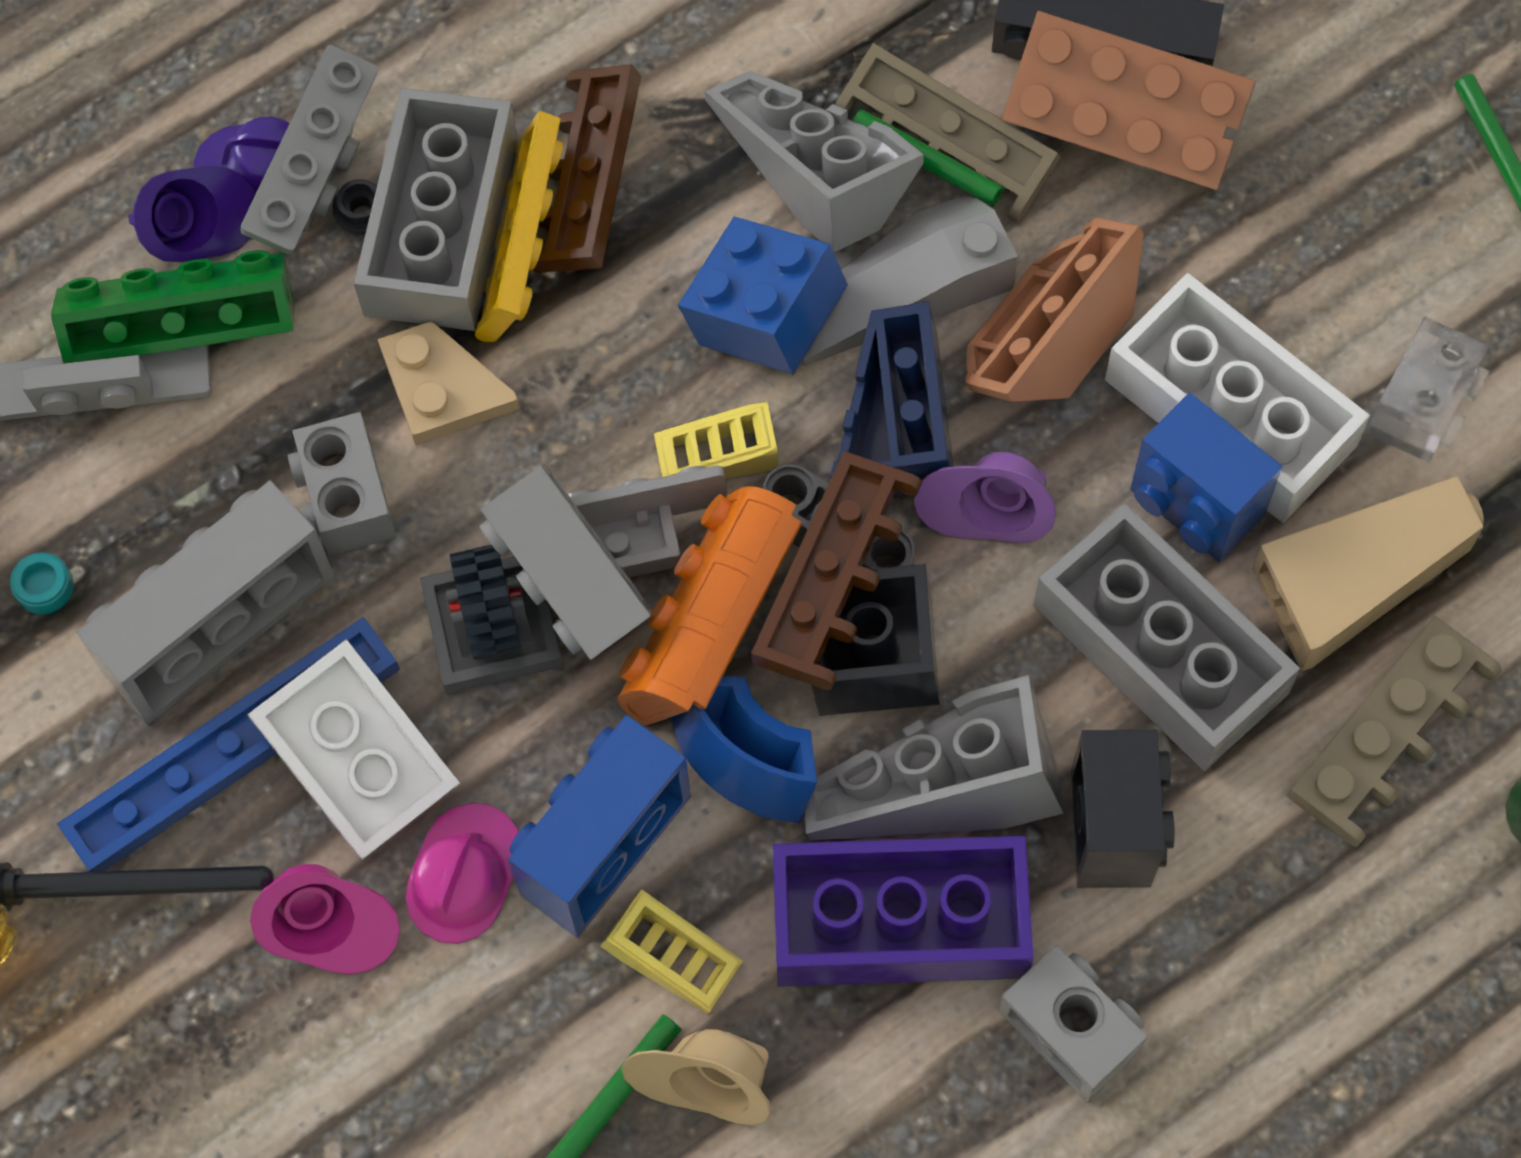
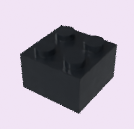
[811,564,940,716]
[1071,729,1175,888]

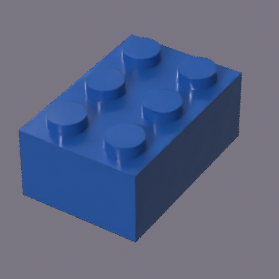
[508,715,691,939]

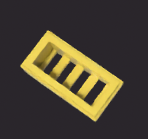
[654,402,778,479]
[600,889,743,1014]

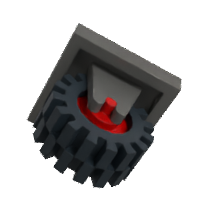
[420,544,563,694]

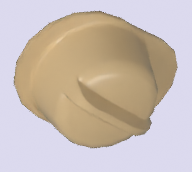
[621,1029,771,1125]

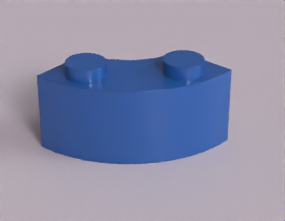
[672,676,817,823]

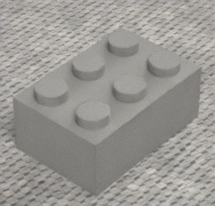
[479,464,651,660]

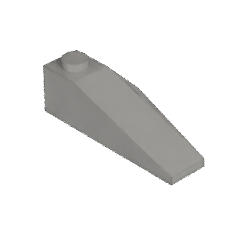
[705,71,924,253]
[804,675,1064,841]

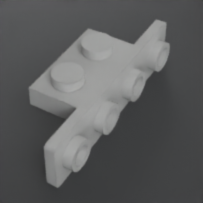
[240,45,378,254]
[0,345,212,421]
[508,465,728,577]

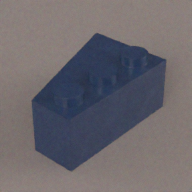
[830,301,954,498]

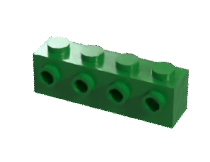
[51,250,295,364]

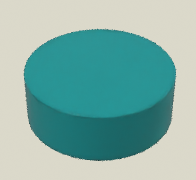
[10,552,74,615]

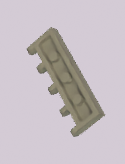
[835,43,1061,222]
[1287,615,1501,847]

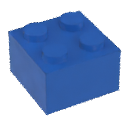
[678,216,848,375]
[1130,392,1283,563]

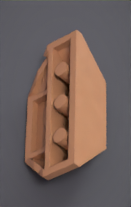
[965,217,1144,402]

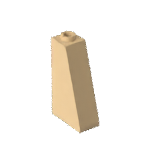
[1252,476,1484,672]

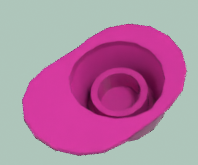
[405,803,518,944]
[250,864,400,974]

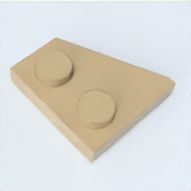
[378,321,520,445]

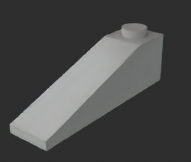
[802,194,1018,366]

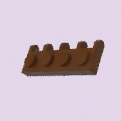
[532,64,642,273]
[751,451,922,690]

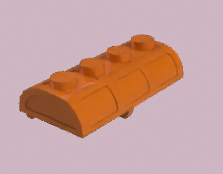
[617,486,802,726]

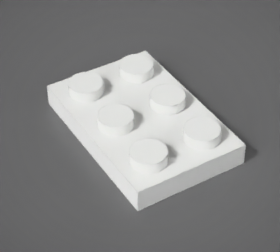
[248,639,460,861]

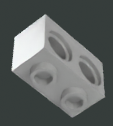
[288,411,397,556]

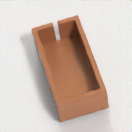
[1002,11,1257,190]

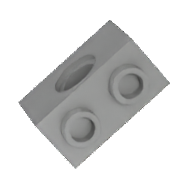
[998,945,1147,1102]

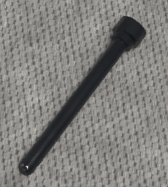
[0,862,274,912]

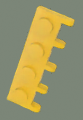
[475,111,563,343]

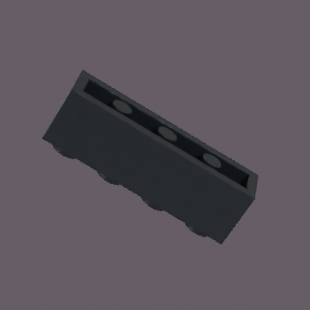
[992,0,1224,66]

